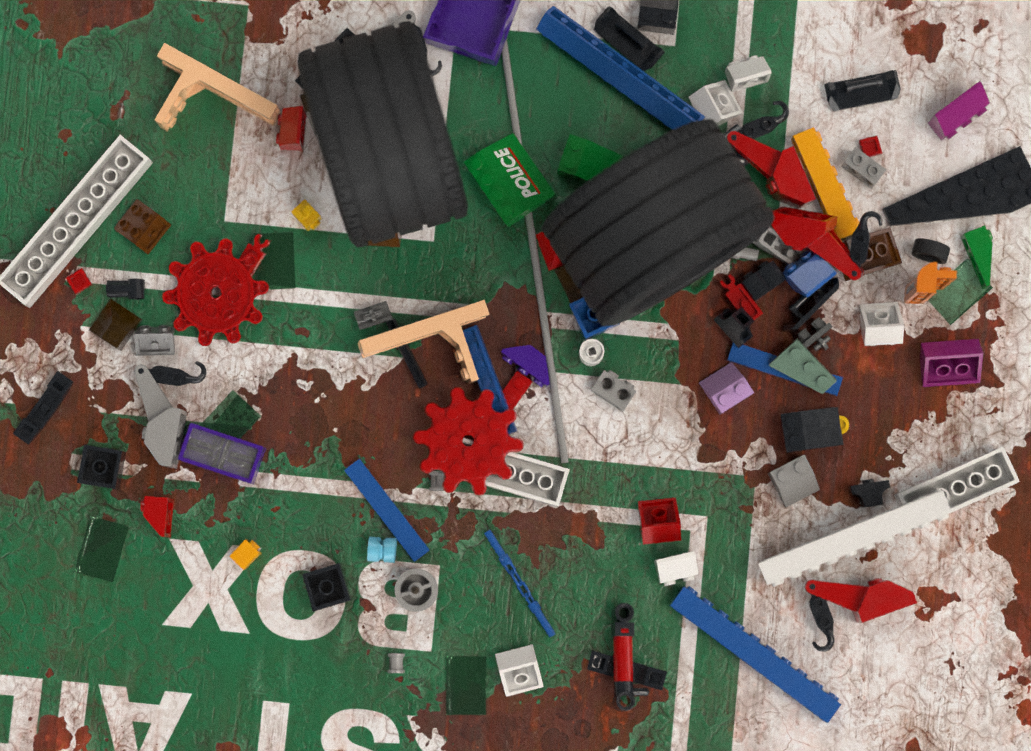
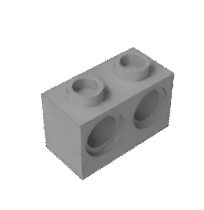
[841,147,886,189]
[591,370,636,412]

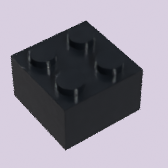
[77,445,126,490]
[302,563,352,612]

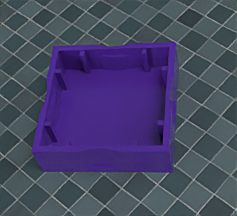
[423,0,521,66]

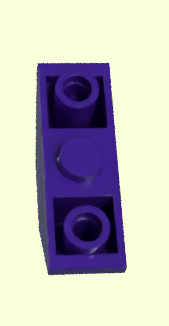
[501,345,550,388]

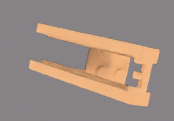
[155,43,282,131]
[358,300,489,384]

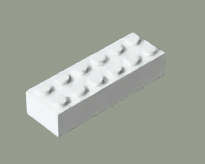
[463,438,569,507]
[894,447,1020,530]

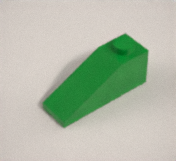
[960,226,993,289]

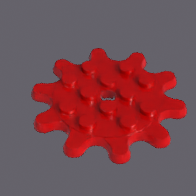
[162,239,269,346]
[413,387,524,495]

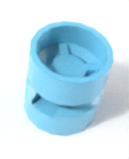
[367,536,397,563]

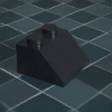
[637,0,679,35]

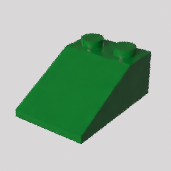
[557,134,623,183]

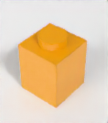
[229,539,261,570]

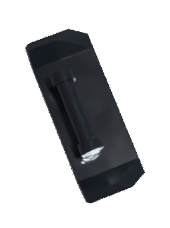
[594,6,665,71]
[824,70,901,111]
[783,277,839,332]

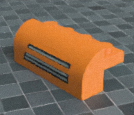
[904,262,957,304]

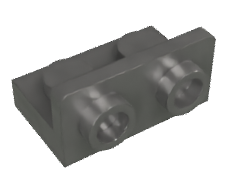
[134,325,175,356]

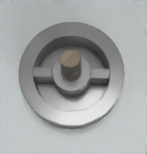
[395,569,438,612]

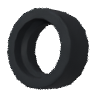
[911,238,950,264]

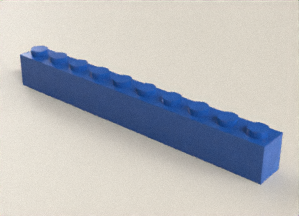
[536,6,705,130]
[669,586,842,723]

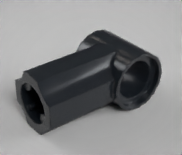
[106,279,145,300]

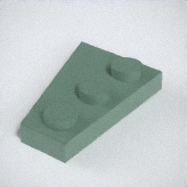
[769,339,837,394]

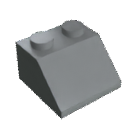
[768,455,820,508]

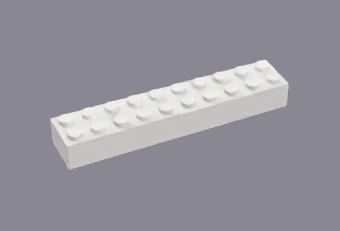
[0,135,153,308]
[758,489,952,587]

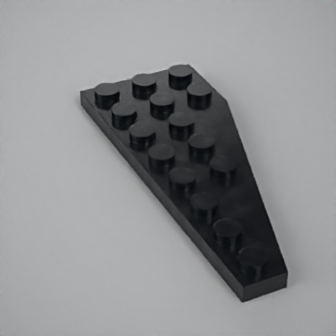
[882,146,1031,227]

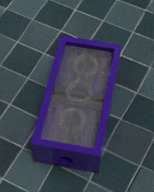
[178,423,266,485]

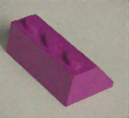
[928,81,990,141]
[920,339,983,387]

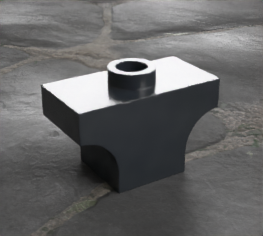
[714,307,754,348]
[848,479,890,508]

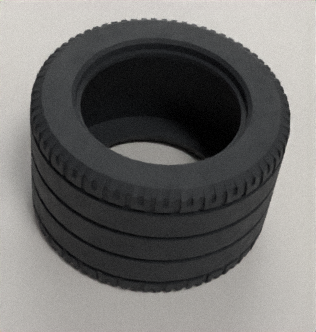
[297,21,468,248]
[542,119,775,326]

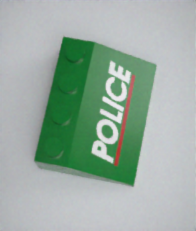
[464,133,556,227]

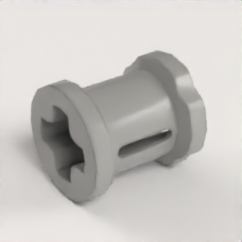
[429,471,444,491]
[388,653,405,673]

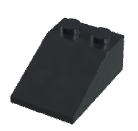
[780,407,844,453]

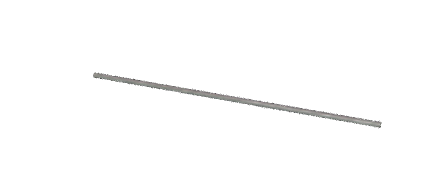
[501,39,569,464]

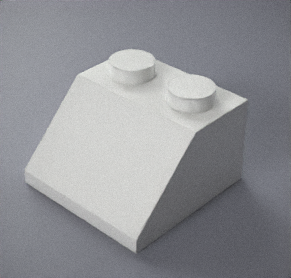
[725,55,772,92]
[689,80,743,126]
[859,302,904,346]
[654,551,698,586]
[495,644,544,697]

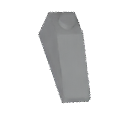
[752,227,804,265]

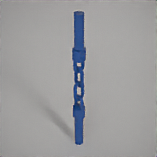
[484,530,556,638]

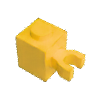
[291,199,322,231]

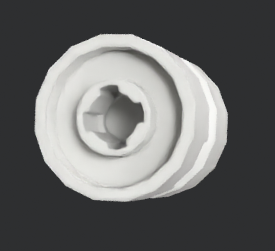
[579,339,604,366]

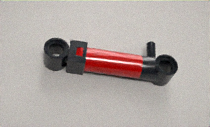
[611,603,649,712]

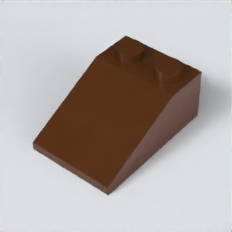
[842,227,902,282]

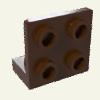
[114,199,171,254]

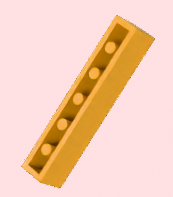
[791,127,859,240]

